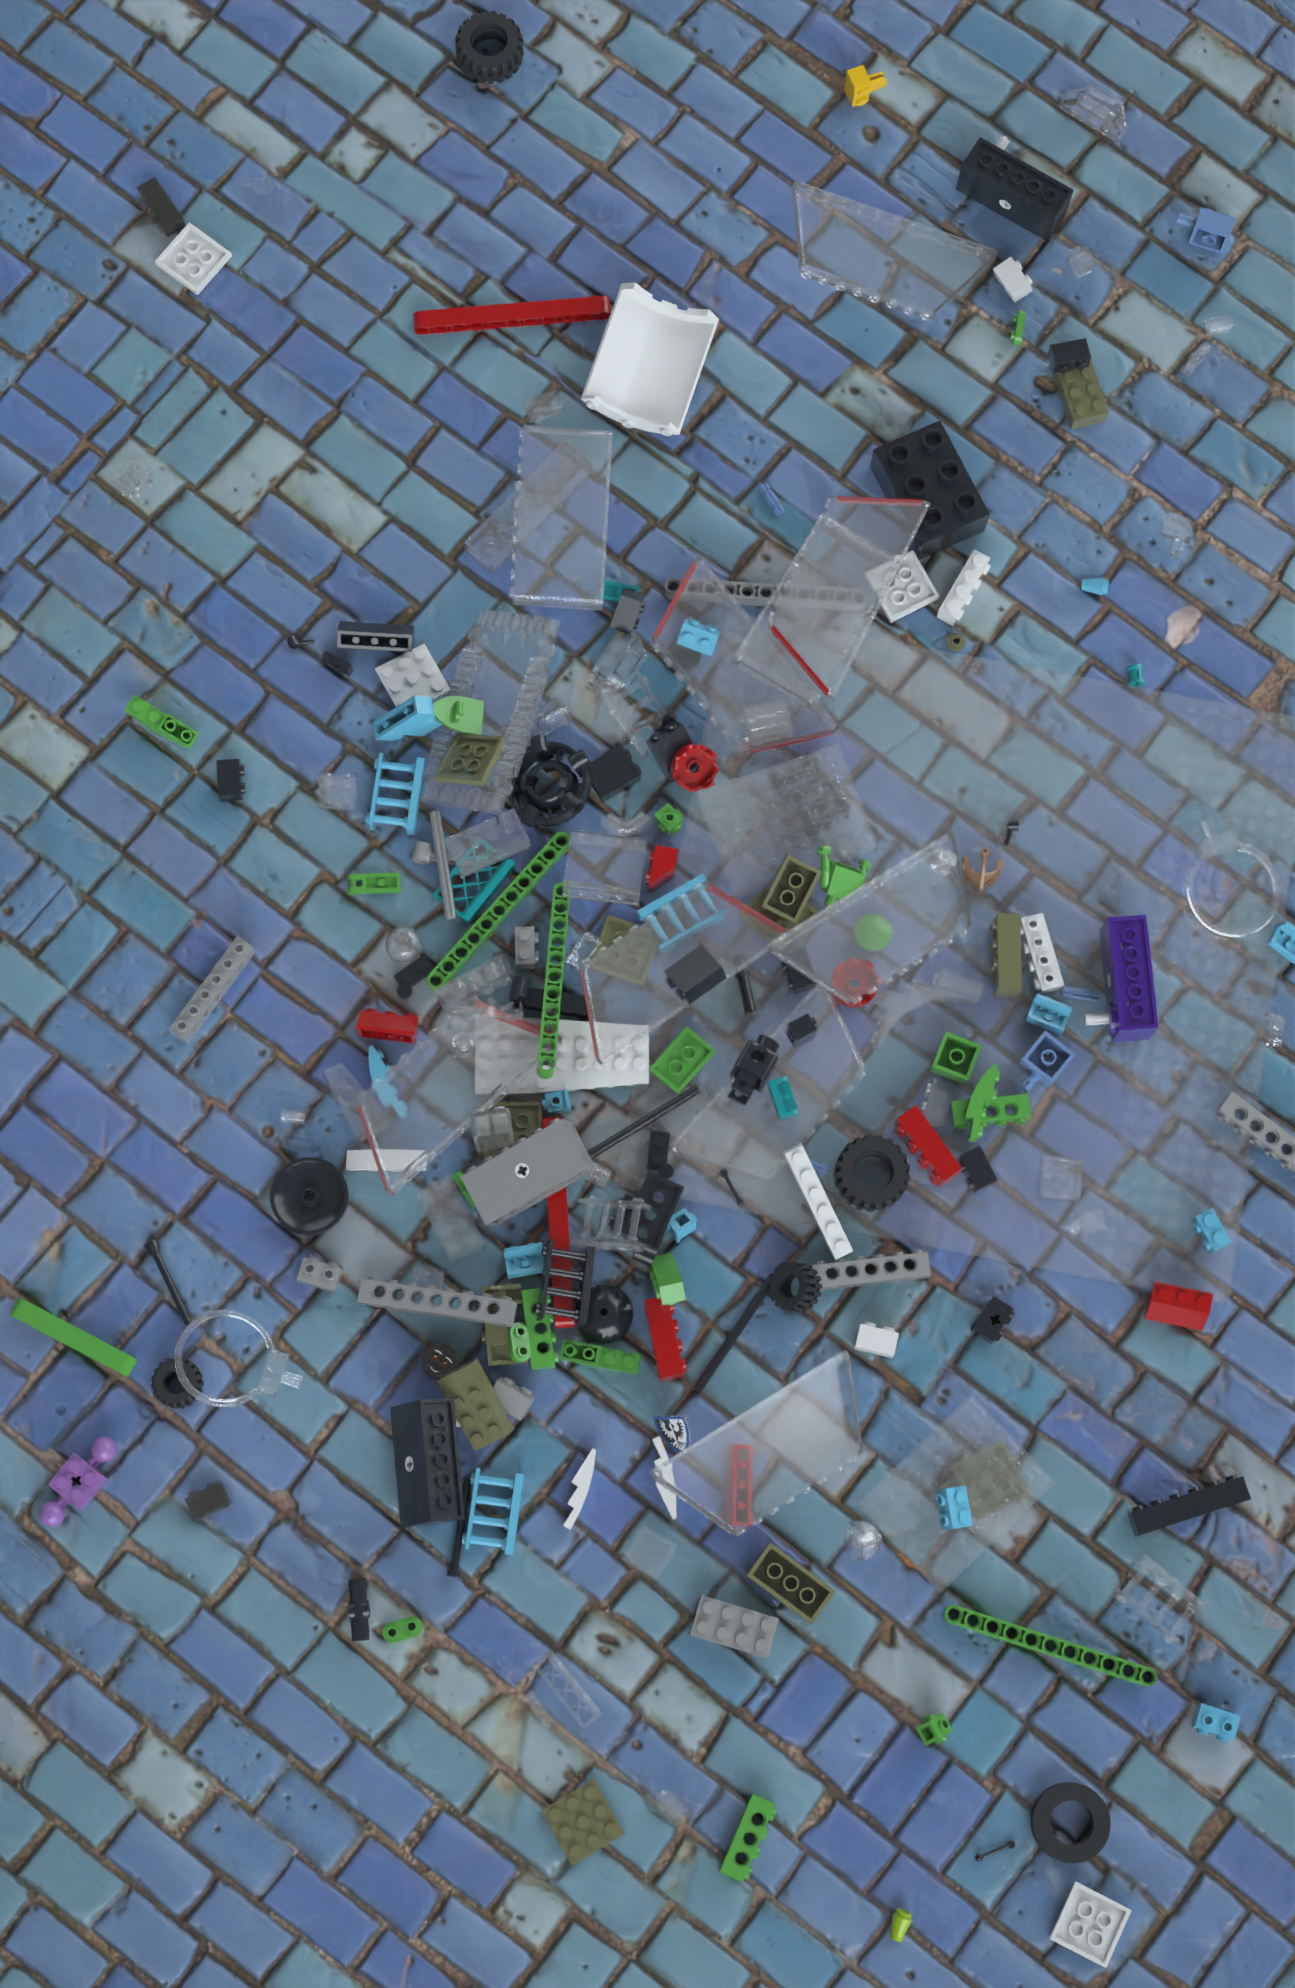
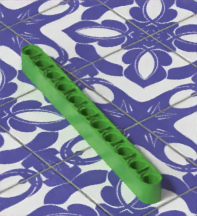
[427,832,570,992]
[537,882,570,1079]
[943,1605,1157,1686]

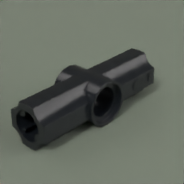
[348,1578,370,1641]

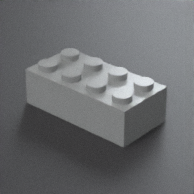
[690,1595,779,1659]

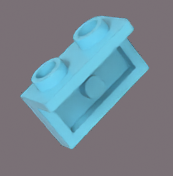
[676,618,721,656]
[1267,922,1295,964]
[1026,994,1072,1035]
[503,1242,544,1279]
[935,1486,973,1530]

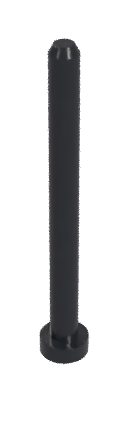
[446,1480,471,1578]

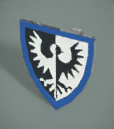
[653,1414,690,1457]

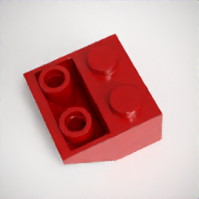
[646,845,678,892]

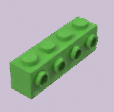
[647,1252,686,1305]

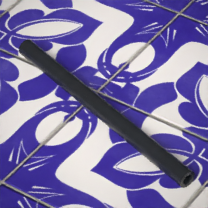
[587,1085,701,1160]
[693,1273,772,1392]

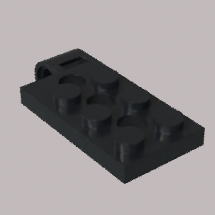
[621,1171,684,1267]

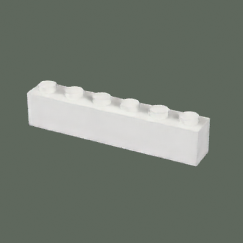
[782,1144,853,1260]

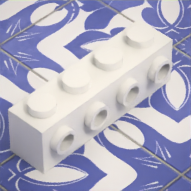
[937,549,991,626]
[1020,913,1064,995]

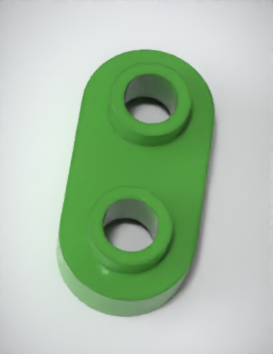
[1010,310,1026,346]
[507,1322,531,1363]
[382,1616,422,1643]

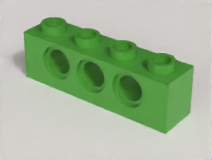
[949,1094,1031,1130]
[521,1288,559,1371]
[719,1794,777,1882]

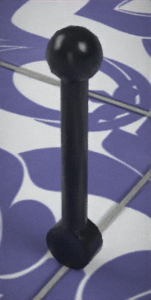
[720,1169,744,1206]
[975,1840,1015,1862]

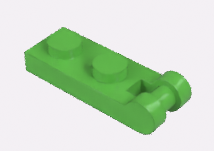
[347,873,401,895]

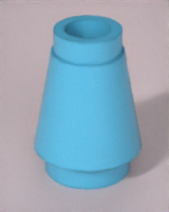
[1081,577,1109,596]

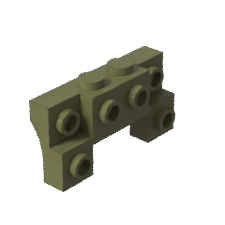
[481,1284,528,1367]

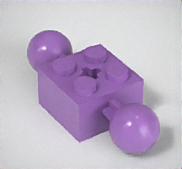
[39,1437,116,1527]

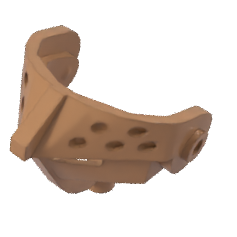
[961,847,1003,893]

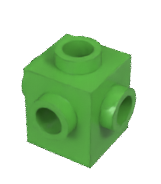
[654,803,683,836]
[916,1713,952,1746]

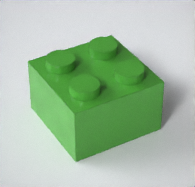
[930,1032,982,1085]

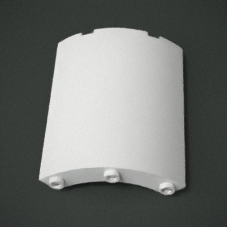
[581,282,719,436]

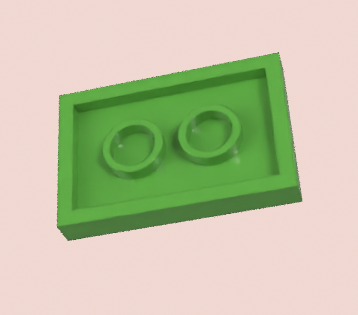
[649,1026,716,1095]

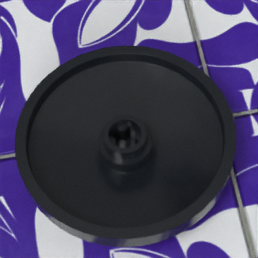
[270,1157,349,1236]

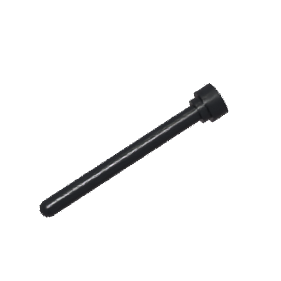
[144,1239,193,1327]

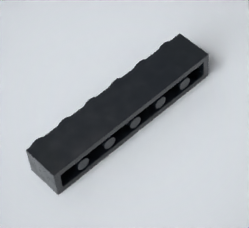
[1128,1474,1251,1537]

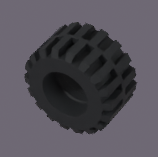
[768,1262,822,1312]
[151,1357,204,1409]

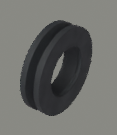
[1030,1782,1111,1863]

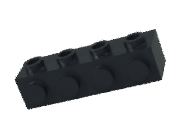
[337,621,414,652]

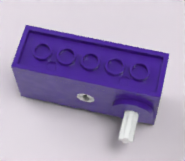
[1084,915,1159,1042]

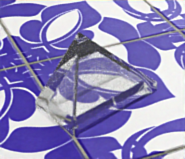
[565,930,602,971]

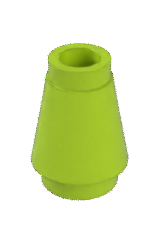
[890,1908,912,1942]

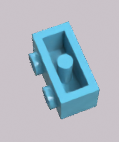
[1191,1208,1232,1254]
[1191,1703,1241,1743]

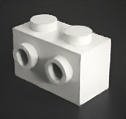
[993,257,1033,303]
[854,1322,899,1358]

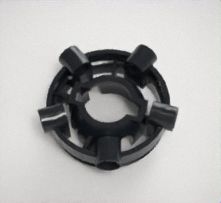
[498,735,591,827]

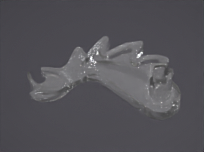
[449,997,524,1058]

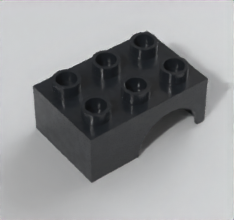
[870,420,990,560]

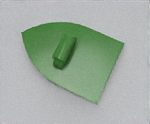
[433,696,484,735]

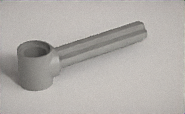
[411,841,487,870]

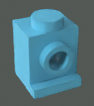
[542,1089,571,1116]
[666,1208,697,1243]

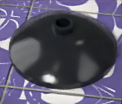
[575,1285,633,1344]

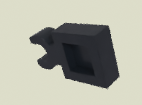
[321,650,353,677]

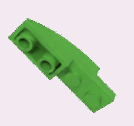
[124,694,199,749]
[963,1064,1000,1142]
[559,1339,642,1375]

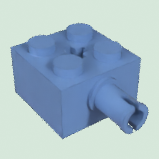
[1176,207,1236,254]
[1018,1030,1076,1093]

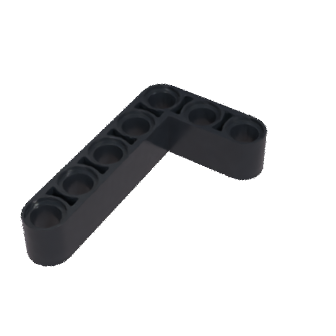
[509,976,606,1021]

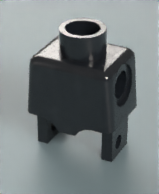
[728,1034,780,1107]

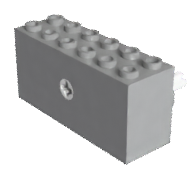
[461,1118,596,1226]

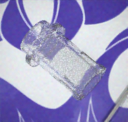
[281,1109,305,1124]

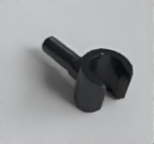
[287,635,315,649]
[1004,820,1019,846]

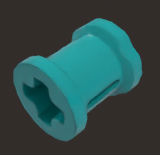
[1126,664,1145,687]

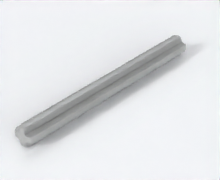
[430,811,456,920]

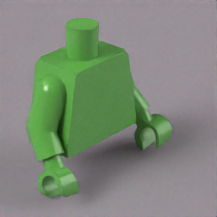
[817,846,871,907]

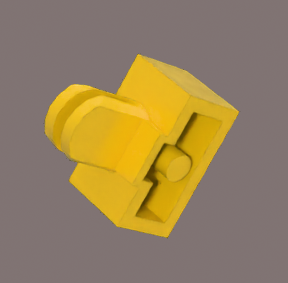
[844,65,887,107]

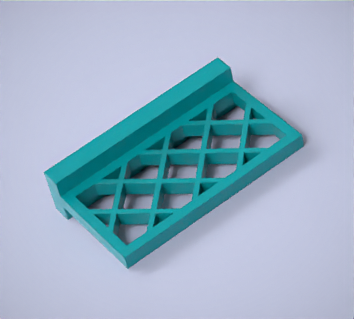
[432,838,515,925]

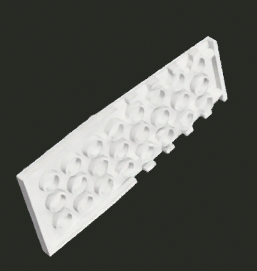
[475,1018,649,1095]

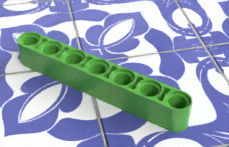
[9,1297,137,1377]

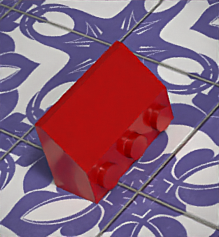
[356,1009,419,1044]
[1144,1280,1213,1331]

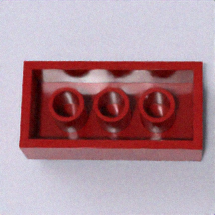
[893,1105,962,1188]
[644,1298,687,1382]

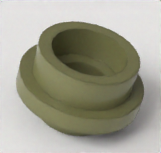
[946,633,965,651]

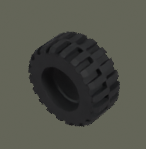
[455,11,524,84]
[834,1134,910,1212]

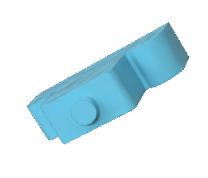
[373,695,442,741]

